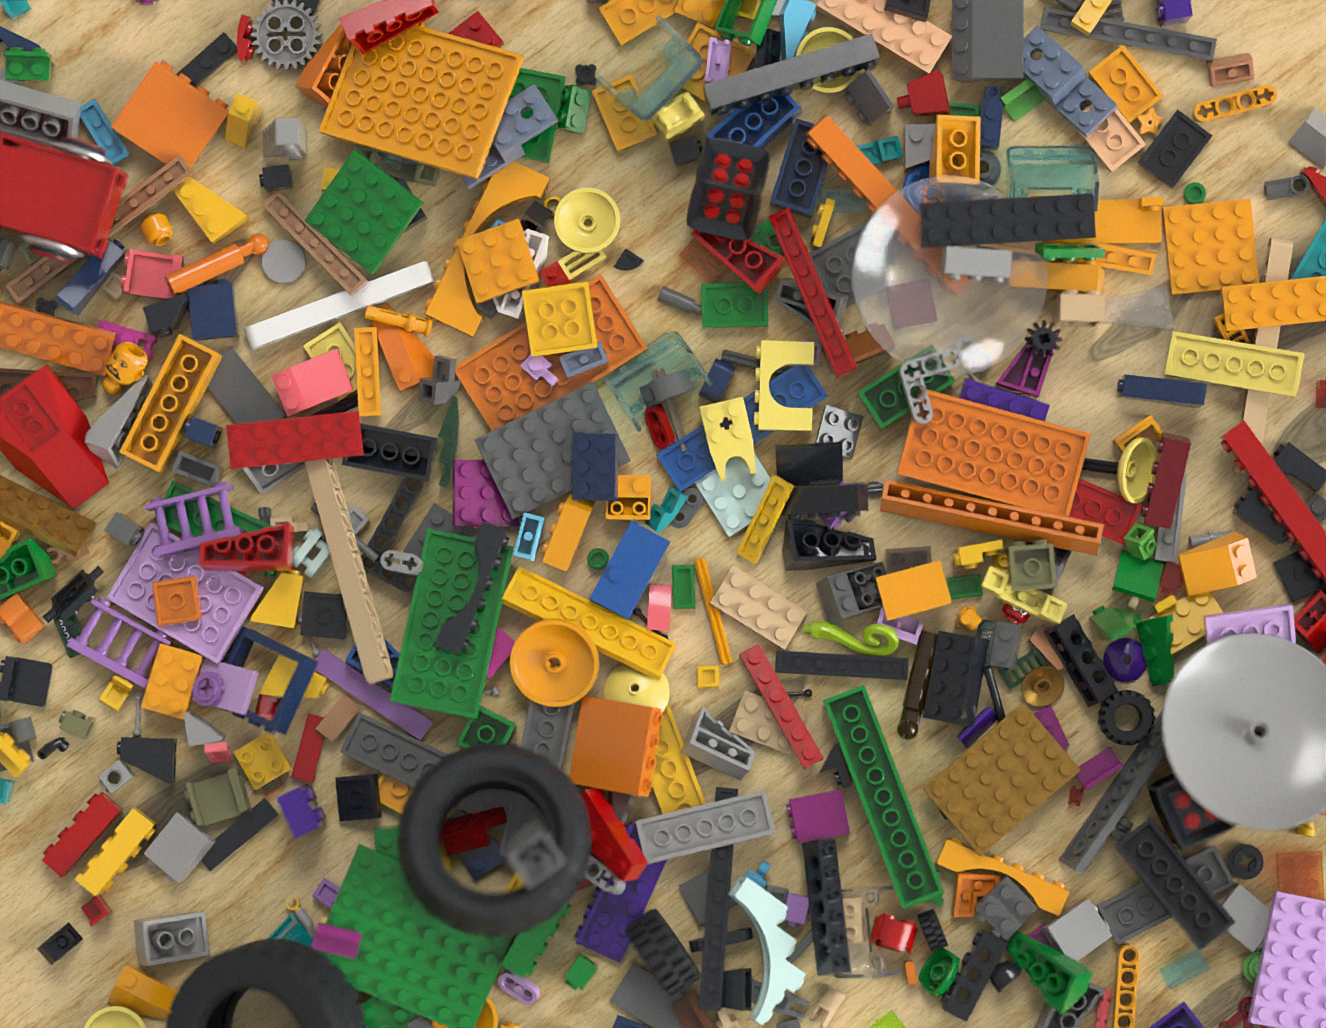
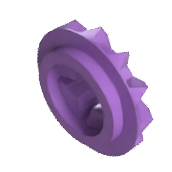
[192,671,224,707]

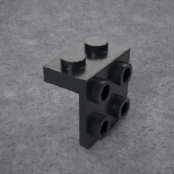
[0,656,53,707]

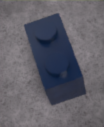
[184,417,223,449]

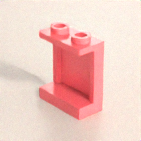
[121,248,184,300]

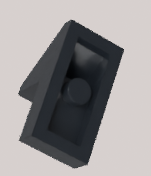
[819,743,852,789]
[37,922,83,966]

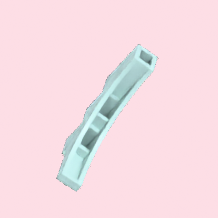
[728,876,806,1025]

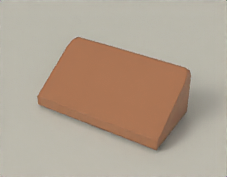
[1207,53,1255,87]
[1028,624,1064,671]

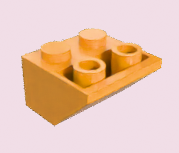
[606,475,651,520]

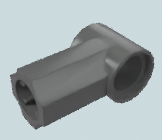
[1264,175,1310,201]

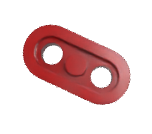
[644,405,675,449]

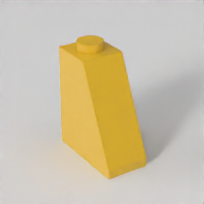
[225,93,263,149]
[250,570,305,629]
[259,654,329,698]

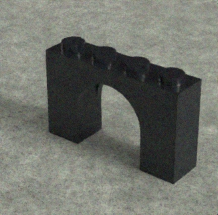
[1233,442,1326,545]

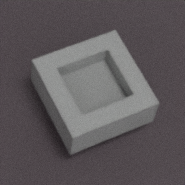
[348,505,370,535]

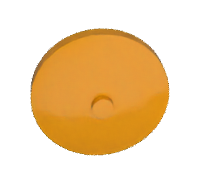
[510,618,599,707]

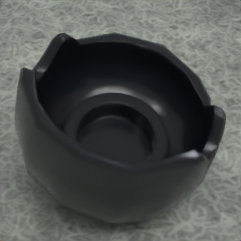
[990,961,1023,993]

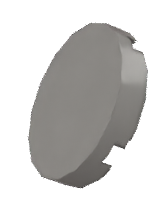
[262,240,306,284]

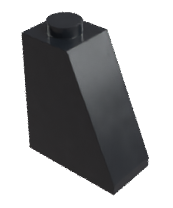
[117,737,177,783]

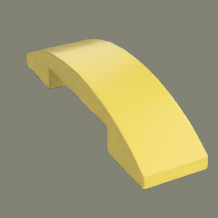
[981,566,1067,624]

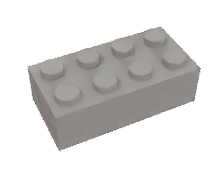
[0,80,82,147]

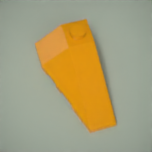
[107,962,179,1020]

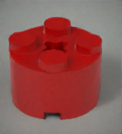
[868,913,918,954]

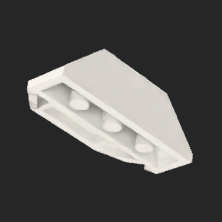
[493,229,549,319]

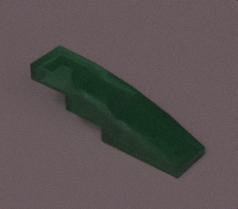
[438,396,460,489]

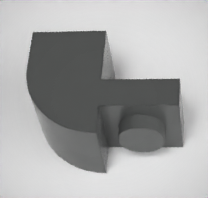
[418,355,460,405]
[639,369,694,408]

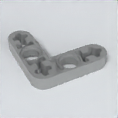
[898,348,962,424]

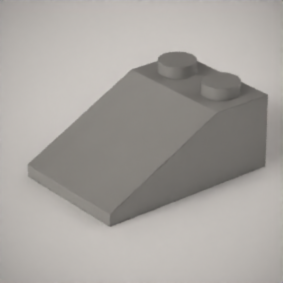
[133,911,210,966]

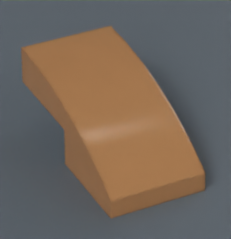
[315,694,362,742]

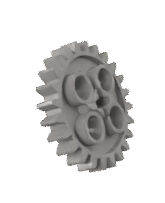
[251,0,323,71]

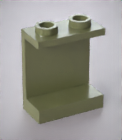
[184,768,252,827]

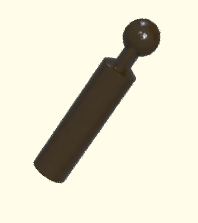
[897,630,938,740]

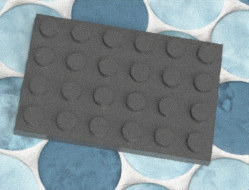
[474,382,631,519]

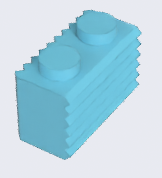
[513,513,545,561]

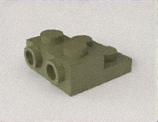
[1007,540,1057,592]

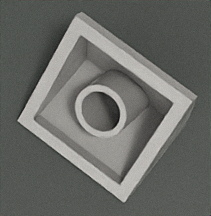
[1288,108,1326,169]
[184,711,227,746]

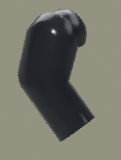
[37,737,69,760]

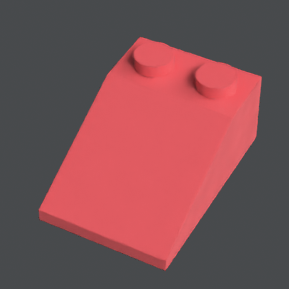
[271,349,354,416]

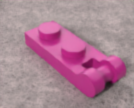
[97,319,158,358]

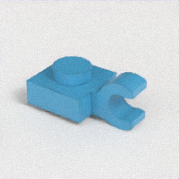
[744,860,771,889]

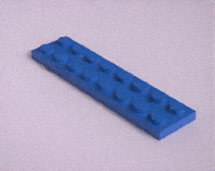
[656,365,828,492]

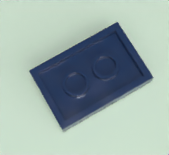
[573,433,618,501]

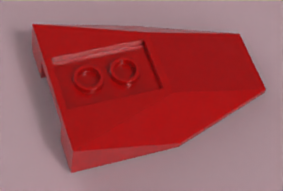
[0,364,109,509]

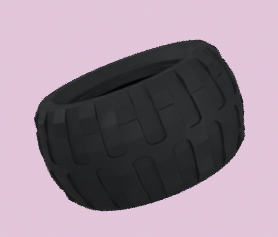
[397,743,591,938]

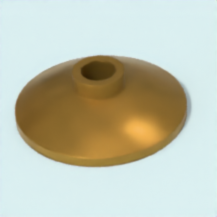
[1021,666,1065,707]

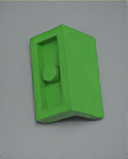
[1001,79,1045,121]

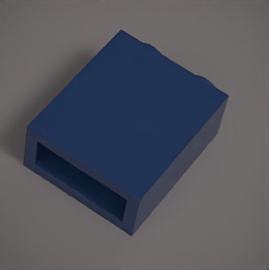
[188,279,239,341]

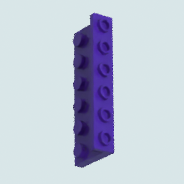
[574,822,667,963]

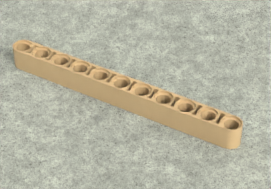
[1233,236,1293,475]
[305,458,393,684]

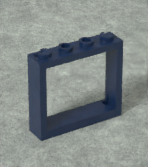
[220,626,319,735]

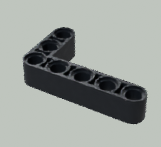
[361,477,424,593]

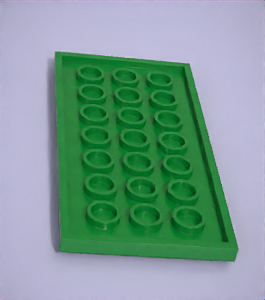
[390,528,514,720]

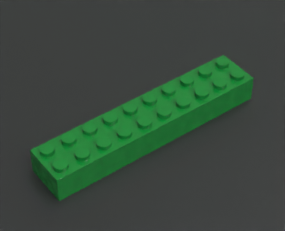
[823,685,944,910]

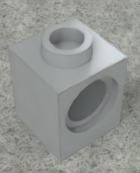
[98,759,135,793]

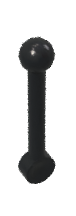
[633,608,668,639]
[787,689,812,698]

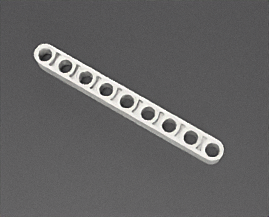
[244,261,435,350]

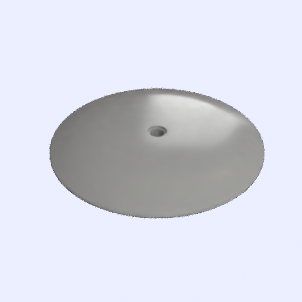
[1162,633,1326,830]

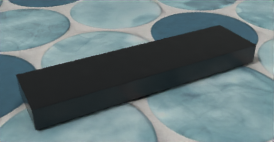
[201,798,279,871]

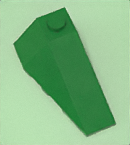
[1007,930,1093,1014]

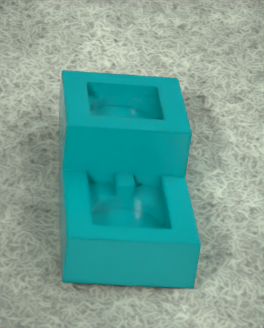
[856,136,903,165]
[645,486,687,533]

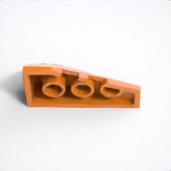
[371,303,434,393]

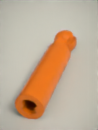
[165,233,269,296]

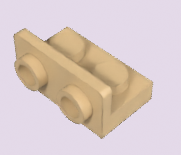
[843,897,866,943]

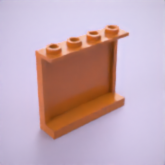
[111,60,229,168]
[569,696,663,796]

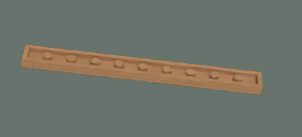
[6,155,194,304]

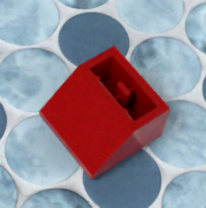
[1293,591,1326,653]

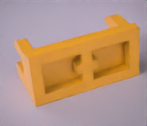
[1113,415,1163,454]

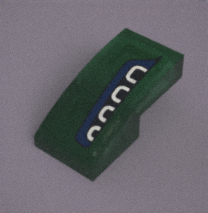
[54,614,90,658]

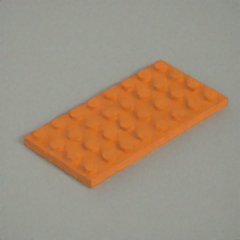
[455,274,648,430]
[896,388,1091,517]

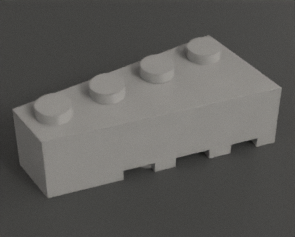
[262,118,307,160]

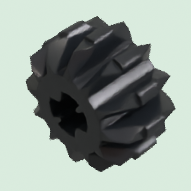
[1024,320,1063,358]

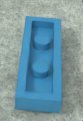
[80,98,131,166]

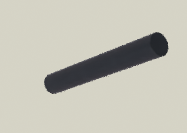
[983,665,1006,723]

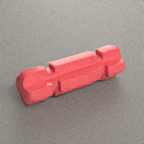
[1094,988,1112,1028]

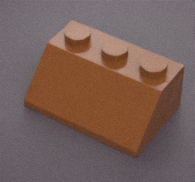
[822,322,895,374]

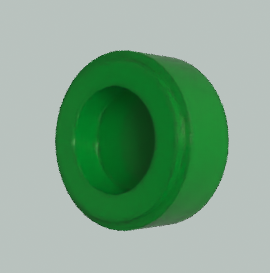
[1183,182,1206,204]

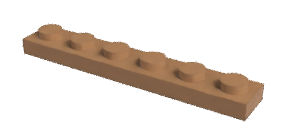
[262,190,368,297]

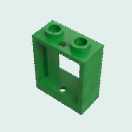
[714,0,777,46]

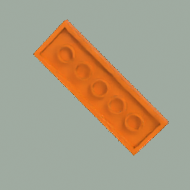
[0,301,117,376]

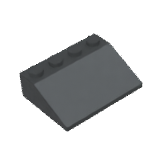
[952,0,1024,83]

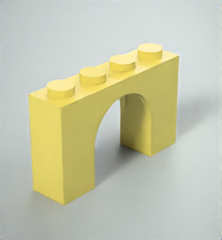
[754,340,814,432]

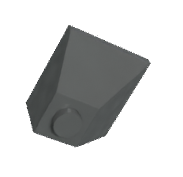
[506,819,566,889]

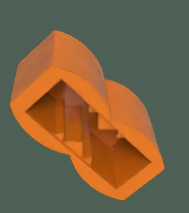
[0,593,47,644]

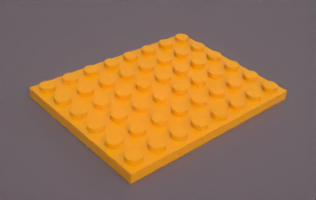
[318,25,524,180]

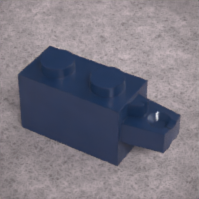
[979,86,1003,150]

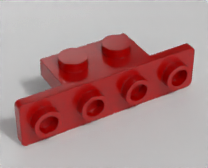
[440,807,507,856]

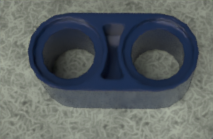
[698,358,736,403]

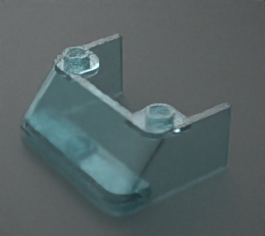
[597,15,702,121]
[1006,146,1100,211]
[604,331,713,432]

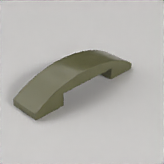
[355,144,440,187]

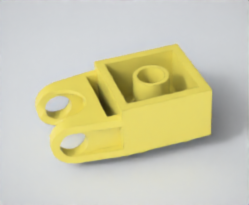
[653,92,704,145]
[700,397,756,482]

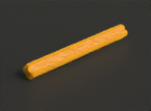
[694,558,733,665]

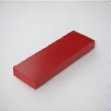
[291,713,325,783]

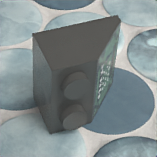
[976,620,1023,670]

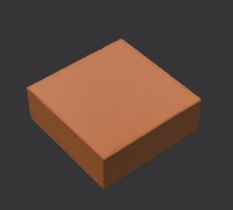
[903,960,917,985]

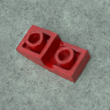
[237,14,255,64]

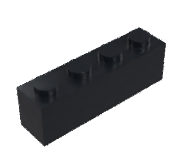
[780,484,869,520]

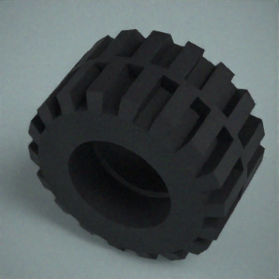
[1098,690,1156,746]

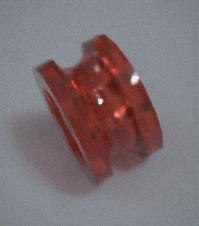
[1068,785,1084,807]

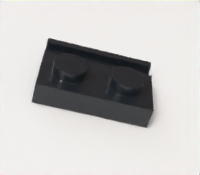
[756,29,781,68]

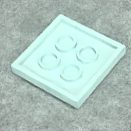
[695,454,771,537]

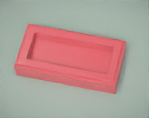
[204,742,233,763]

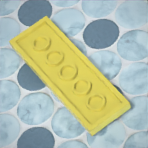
[1165,331,1305,398]

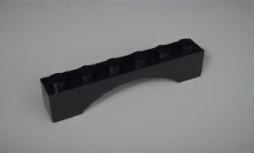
[434,521,510,657]

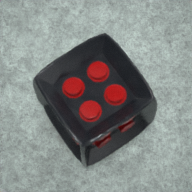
[686,138,770,240]
[1147,773,1237,850]

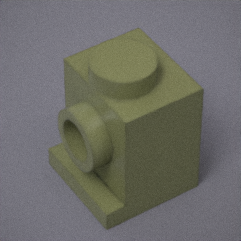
[58,710,96,739]

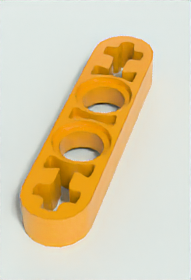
[1193,85,1277,123]

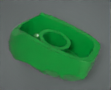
[918,948,960,997]

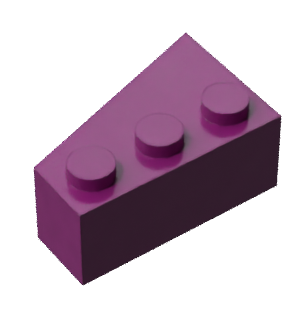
[995,327,1059,398]

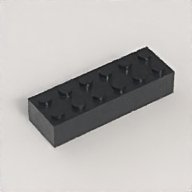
[1114,818,1236,952]

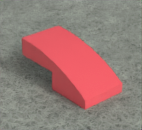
[647,584,672,631]

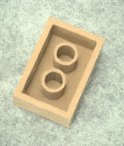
[1053,290,1105,327]

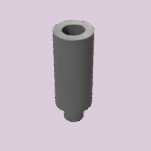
[657,286,702,314]

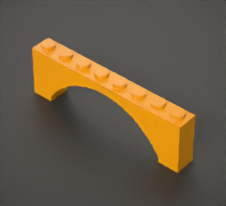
[424,161,550,338]

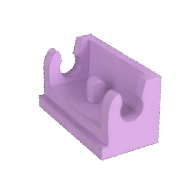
[704,37,731,84]
[876,608,923,645]

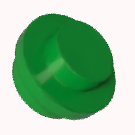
[587,548,609,570]

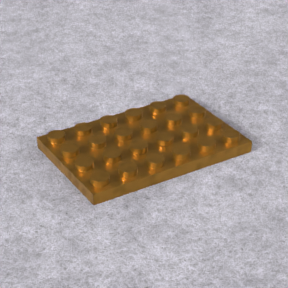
[922,703,1081,856]

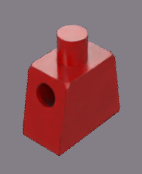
[897,70,951,117]

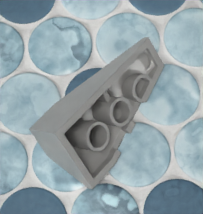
[85,375,153,469]

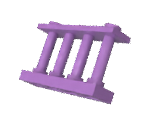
[144,481,244,558]
[67,597,171,688]

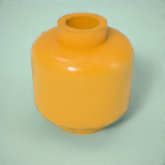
[141,212,173,246]

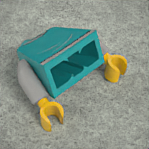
[253,897,316,948]

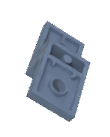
[1024,26,1118,138]
[460,84,558,189]

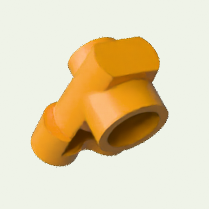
[954,606,983,632]

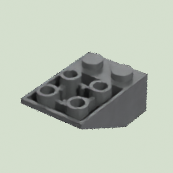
[816,561,887,625]

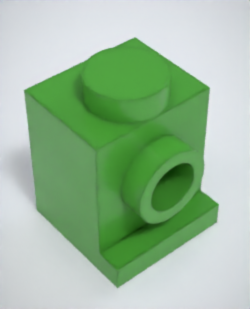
[1123,523,1157,560]

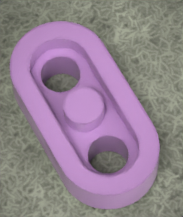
[498,969,540,1005]

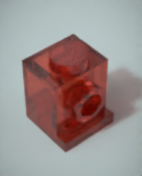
[1159,561,1184,595]

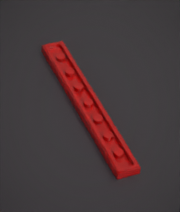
[768,208,858,377]

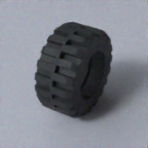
[625,909,701,996]

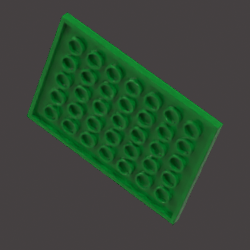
[315,844,514,1028]

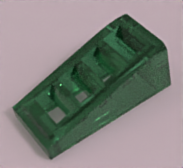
[998,648,1048,690]

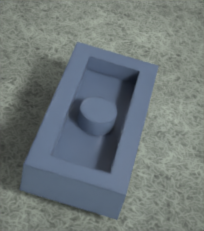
[559,341,608,378]

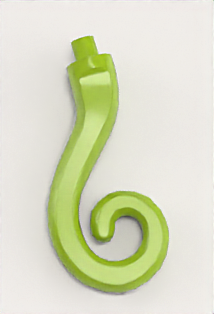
[803,621,899,656]

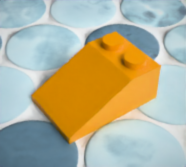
[929,115,980,186]
[1177,531,1257,596]

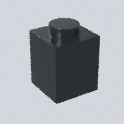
[669,136,703,167]
[259,164,293,192]

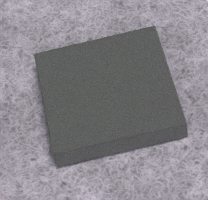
[679,869,738,925]

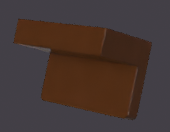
[672,991,715,1028]

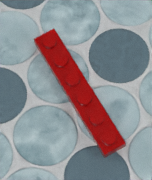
[739,643,824,770]

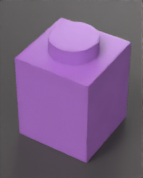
[784,892,809,927]

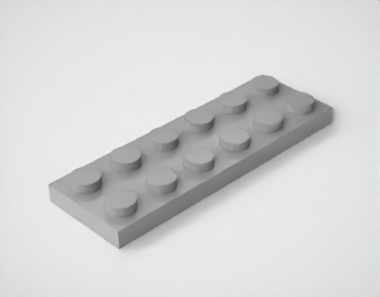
[636,790,775,865]

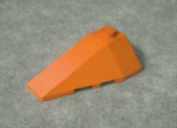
[295,23,352,107]

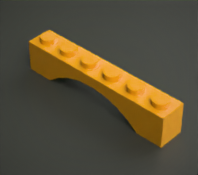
[935,836,1069,916]

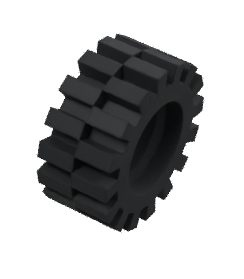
[917,908,948,952]

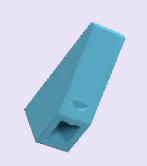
[779,0,816,61]

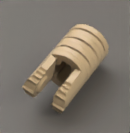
[809,985,846,1028]

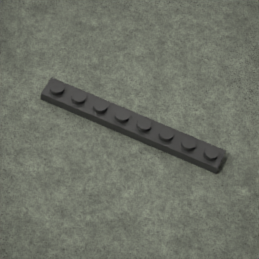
[1040,7,1217,61]

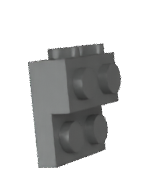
[975,875,1038,940]

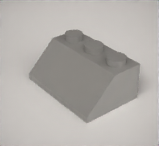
[243,417,306,494]

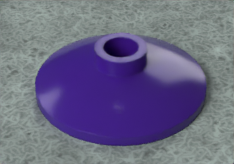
[1103,638,1147,682]

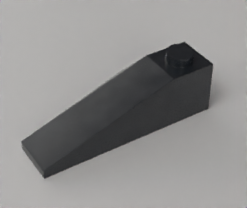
[782,520,877,571]

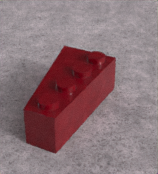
[1141,432,1191,529]

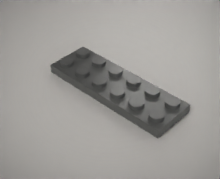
[1096,844,1235,945]

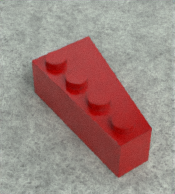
[691,229,788,295]
[199,522,294,571]
[581,788,648,882]

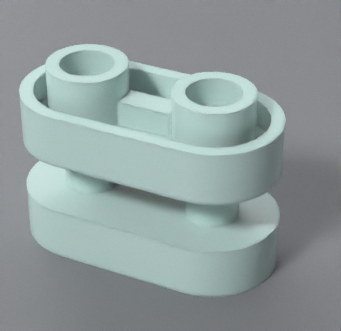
[292,528,331,579]

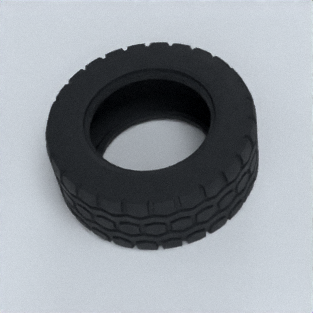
[166,939,367,1028]

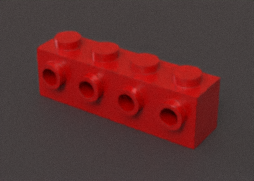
[42,792,123,878]

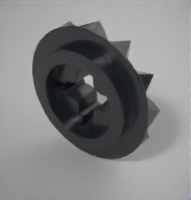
[1228,844,1264,880]

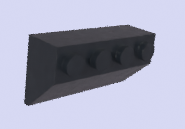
[342,423,439,481]

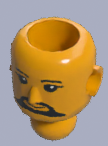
[102,342,148,395]

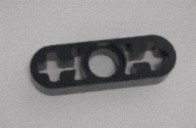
[689,927,754,952]

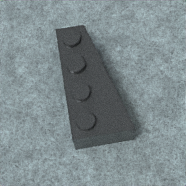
[1034,982,1106,1028]

